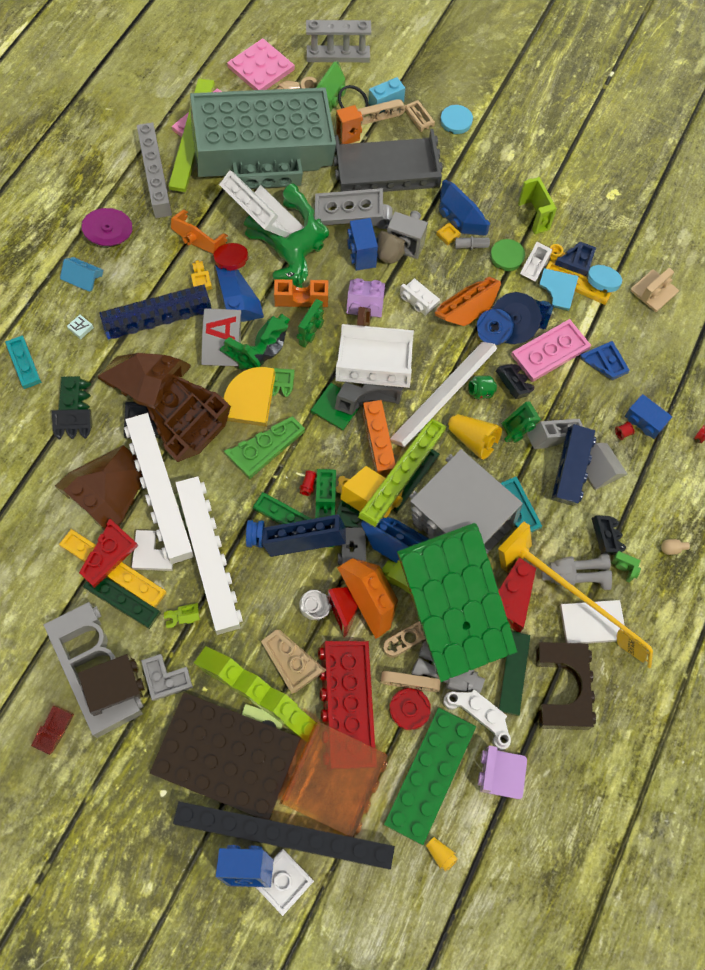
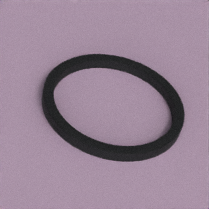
[338,85,369,109]

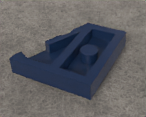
[555,242,596,276]

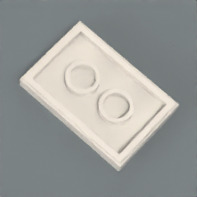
[560,600,624,644]

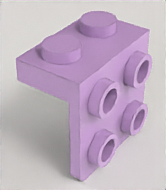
[346,278,385,317]
[478,745,527,799]

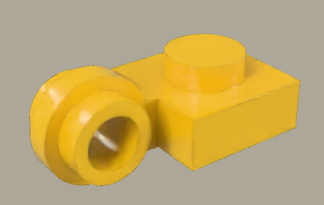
[191,260,212,293]

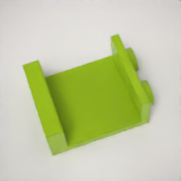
[518,177,557,235]

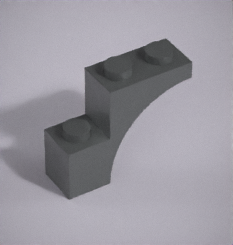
[335,382,404,415]

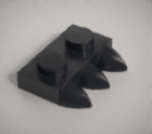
[496,364,535,399]
[51,409,92,439]
[591,515,626,555]

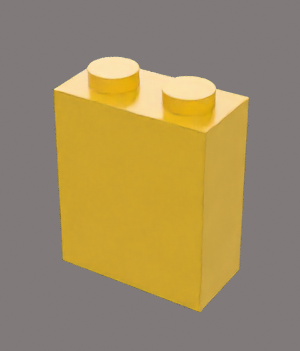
[340,466,403,518]

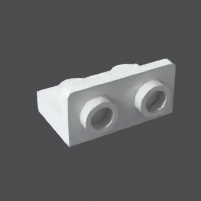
[400,278,440,316]

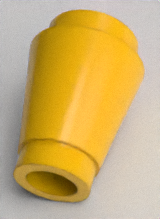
[426,837,458,872]

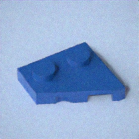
[580,341,630,380]

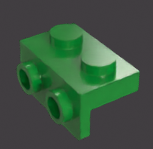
[501,401,541,443]

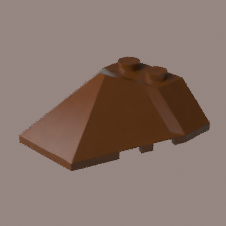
[98,353,191,409]
[147,375,231,462]
[55,445,143,530]

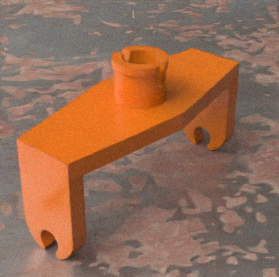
[171,210,228,254]

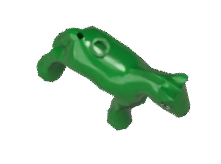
[244,183,329,288]

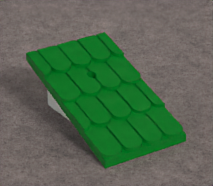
[397,523,517,682]

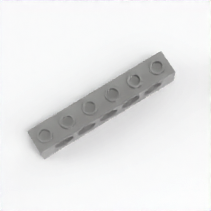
[137,122,172,218]

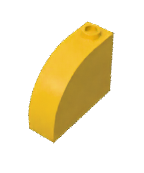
[224,367,276,427]

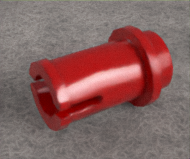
[299,470,317,496]

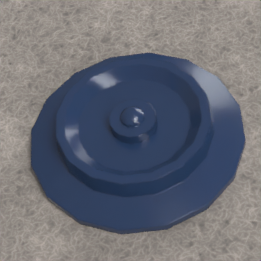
[491,292,541,345]

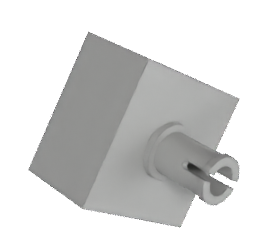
[387,211,428,259]

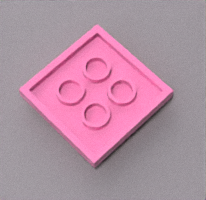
[227,38,295,90]

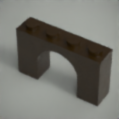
[535,642,596,730]

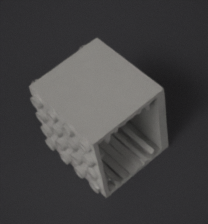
[409,449,523,554]

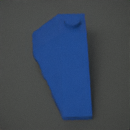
[215,265,264,322]

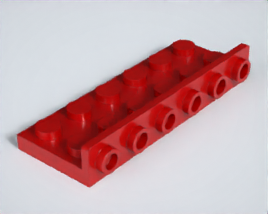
[318,641,377,771]

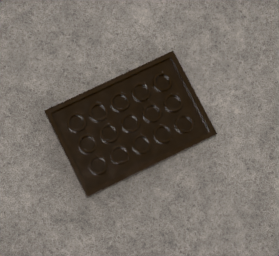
[149,692,301,820]

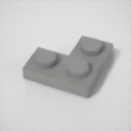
[141,654,193,701]

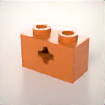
[336,105,363,144]

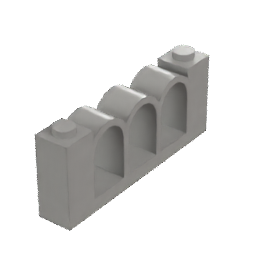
[43,602,144,738]

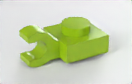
[164,603,200,628]

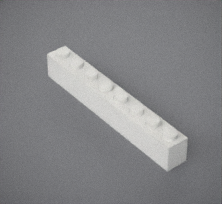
[124,413,194,564]
[175,477,243,635]

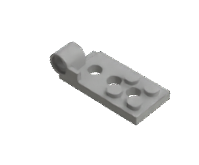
[315,188,393,229]

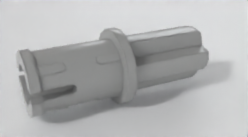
[455,236,490,250]

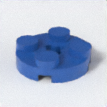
[477,309,514,345]

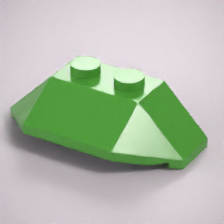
[316,61,346,112]

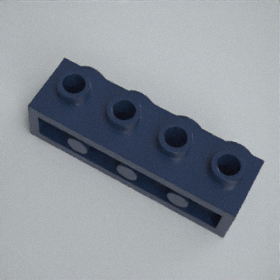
[551,424,596,506]
[262,514,346,557]

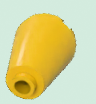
[448,414,502,460]

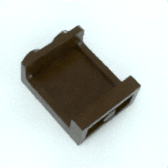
[78,654,145,716]

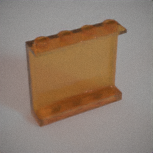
[279,721,388,838]

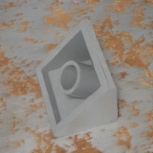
[586,443,627,490]

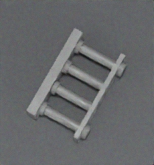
[306,20,371,63]

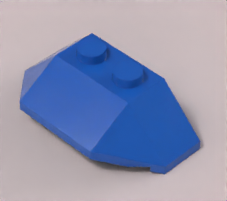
[439,180,490,236]
[361,517,429,563]

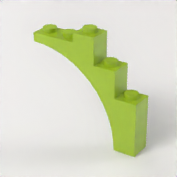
[194,646,319,742]

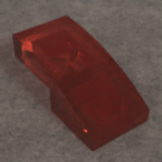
[31,705,74,755]

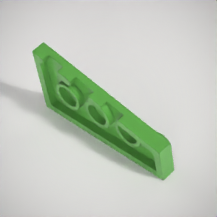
[224,416,305,479]

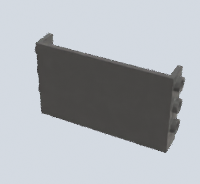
[334,129,443,192]

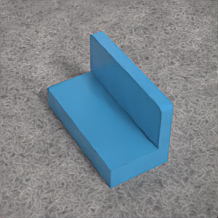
[60,257,104,292]

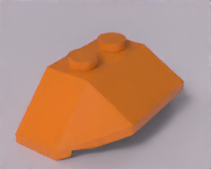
[435,277,501,326]
[337,558,398,639]

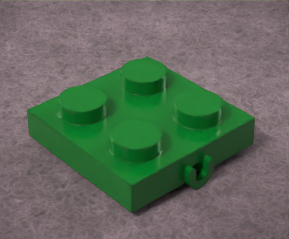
[296,299,324,348]

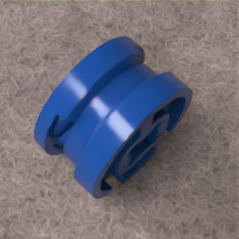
[246,520,265,548]

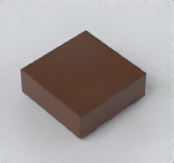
[357,307,371,326]

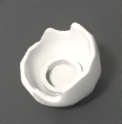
[299,590,332,620]

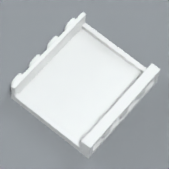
[219,170,304,237]
[335,324,414,388]

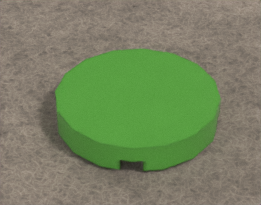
[490,239,525,271]

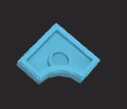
[539,268,579,311]

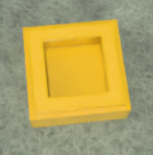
[436,222,461,246]

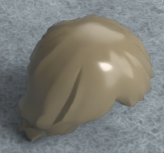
[376,231,406,264]

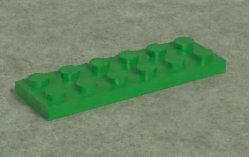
[384,708,477,846]

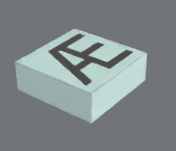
[67,315,94,339]

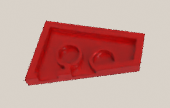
[79,519,138,588]

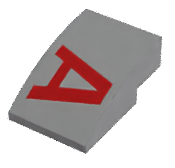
[201,309,241,366]

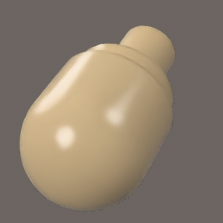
[661,539,690,555]

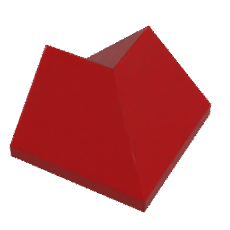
[328,587,358,637]

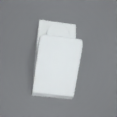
[520,242,553,282]

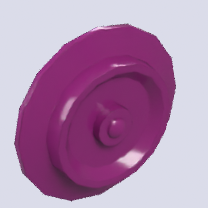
[82,208,132,246]

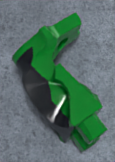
[220,314,290,370]

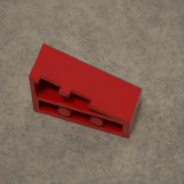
[498,558,536,633]

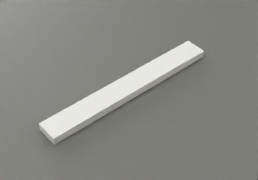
[390,342,497,447]

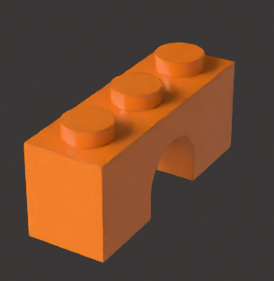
[274,280,328,307]

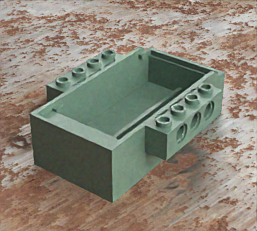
[190,88,336,189]

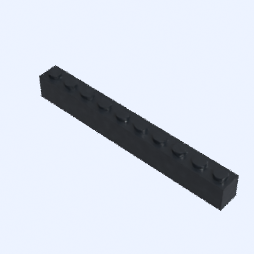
[173,801,395,870]

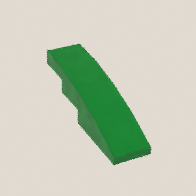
[315,469,336,547]

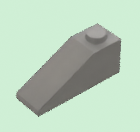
[527,419,583,449]

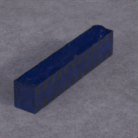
[99,284,212,339]

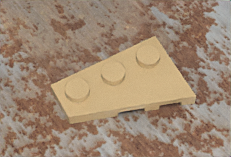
[261,630,326,694]

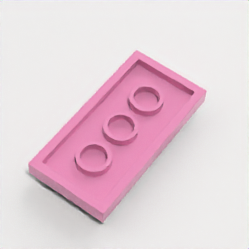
[511,319,591,382]

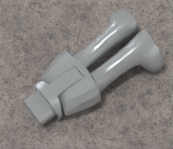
[541,554,612,590]
[410,641,485,694]

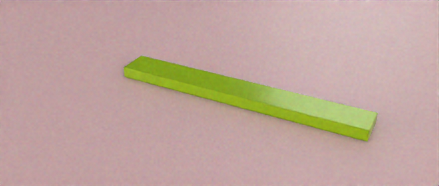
[168,78,215,192]
[358,419,447,527]

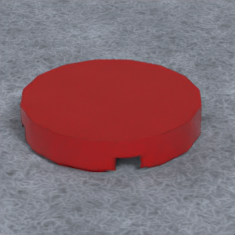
[213,243,249,271]
[390,688,431,730]

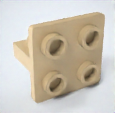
[630,268,679,312]

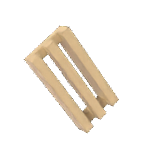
[405,100,435,132]

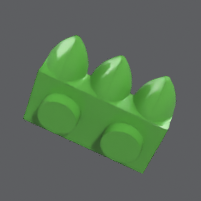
[272,368,295,397]

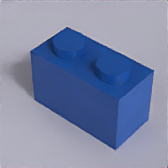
[625,394,673,439]

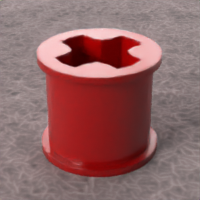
[615,421,635,440]

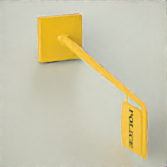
[498,521,653,668]

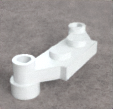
[443,690,511,750]

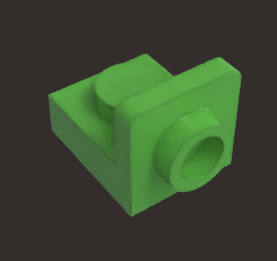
[611,551,641,583]

